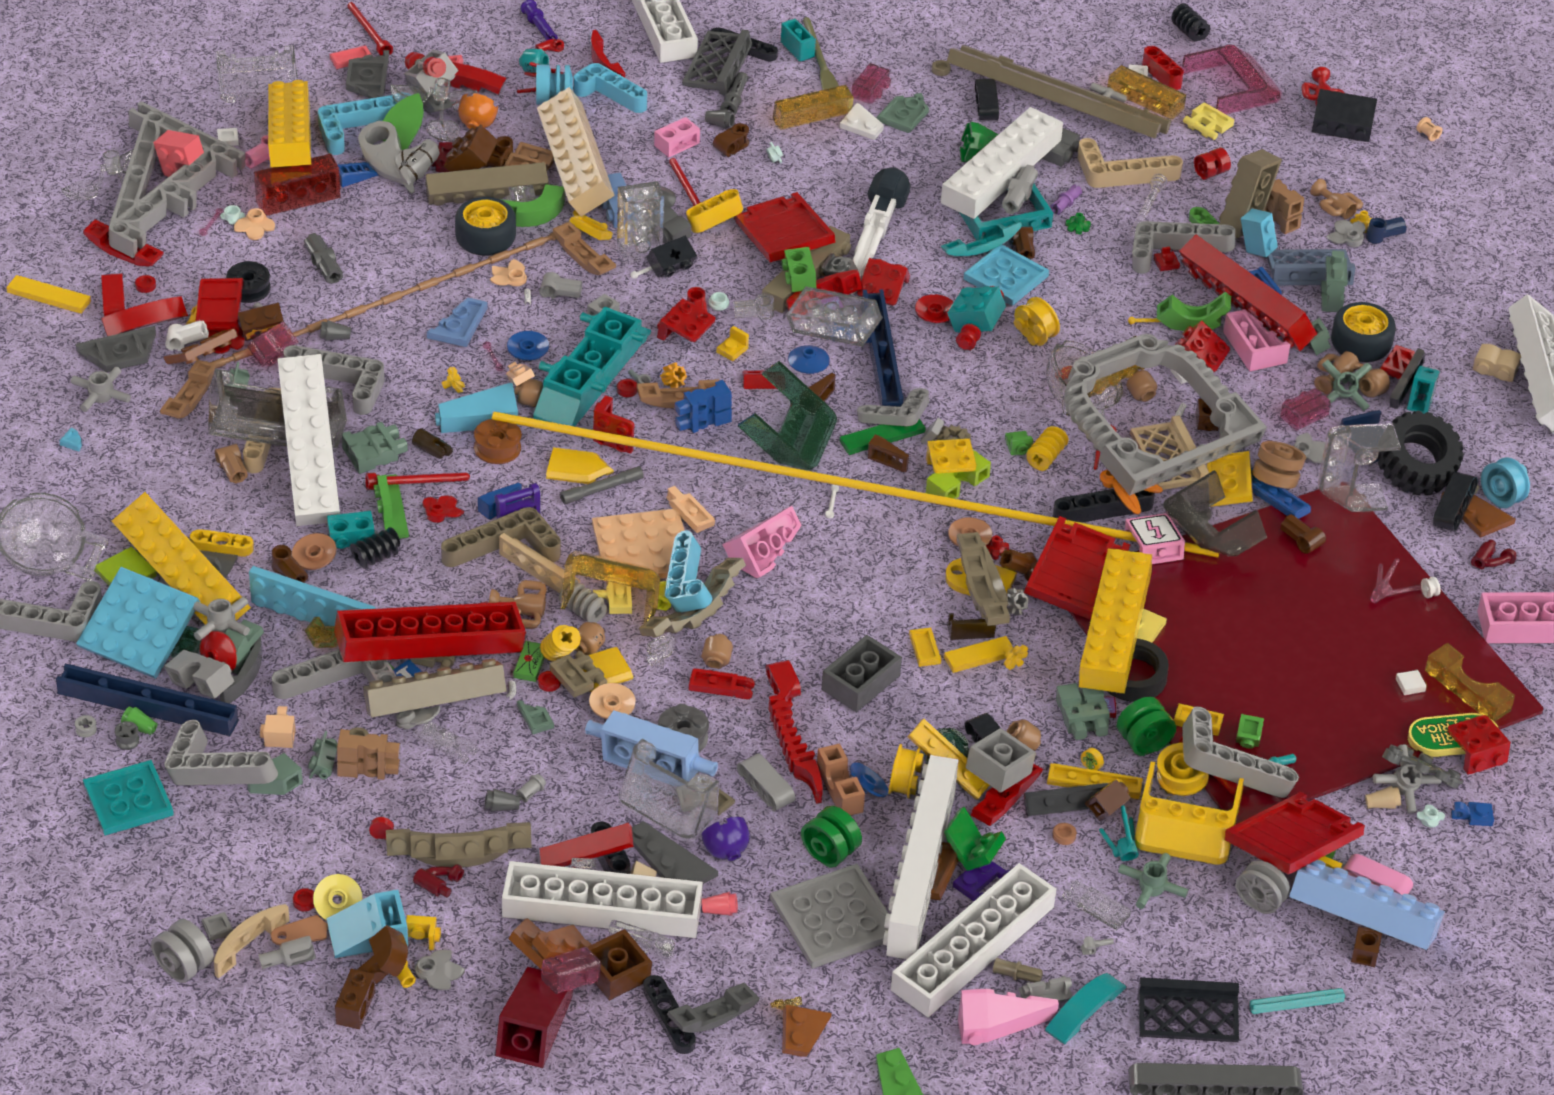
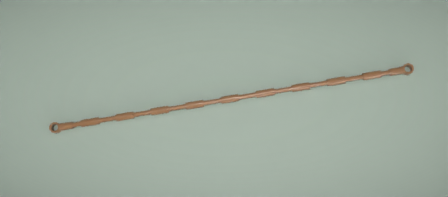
[205,233,557,368]

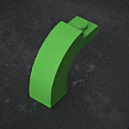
[500,184,565,227]
[1157,292,1231,331]

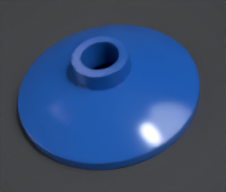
[507,331,549,360]
[788,345,830,374]
[849,762,889,797]

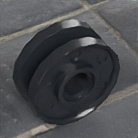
[226,261,271,303]

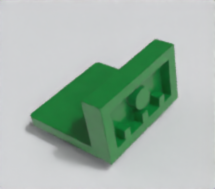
[944,807,1006,871]

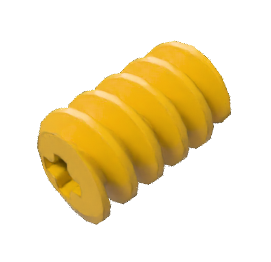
[1026,426,1069,471]
[540,625,581,662]

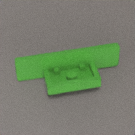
[374,474,409,539]

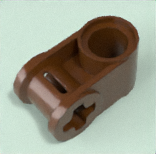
[713,123,749,157]
[484,136,513,168]

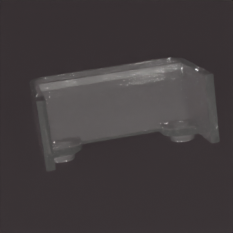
[1318,423,1401,512]

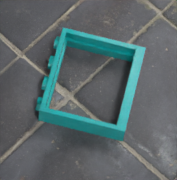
[959,184,1053,240]

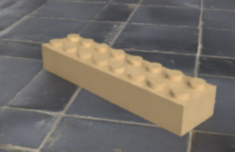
[537,87,615,216]

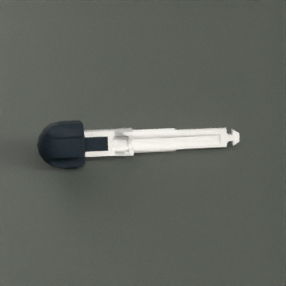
[851,167,911,295]

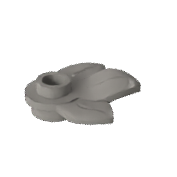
[1326,220,1365,248]
[1293,433,1330,463]
[396,705,440,729]
[415,950,465,991]

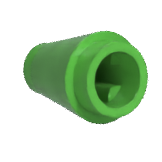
[121,706,158,735]

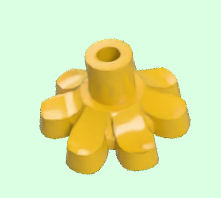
[1350,210,1372,233]
[441,367,465,393]
[1003,645,1028,670]

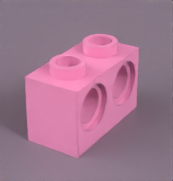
[654,117,700,158]

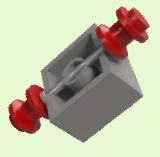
[404,49,459,95]

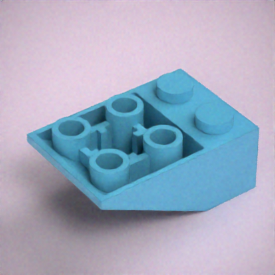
[327,890,408,958]

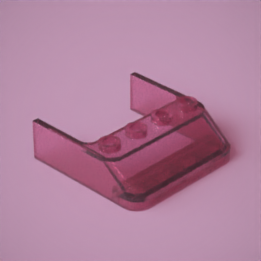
[1182,44,1282,115]

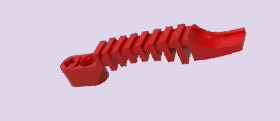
[766,660,823,804]

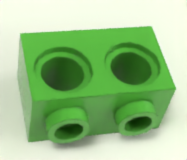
[782,247,816,292]

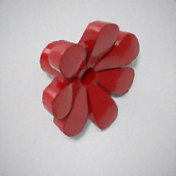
[986,535,1010,560]

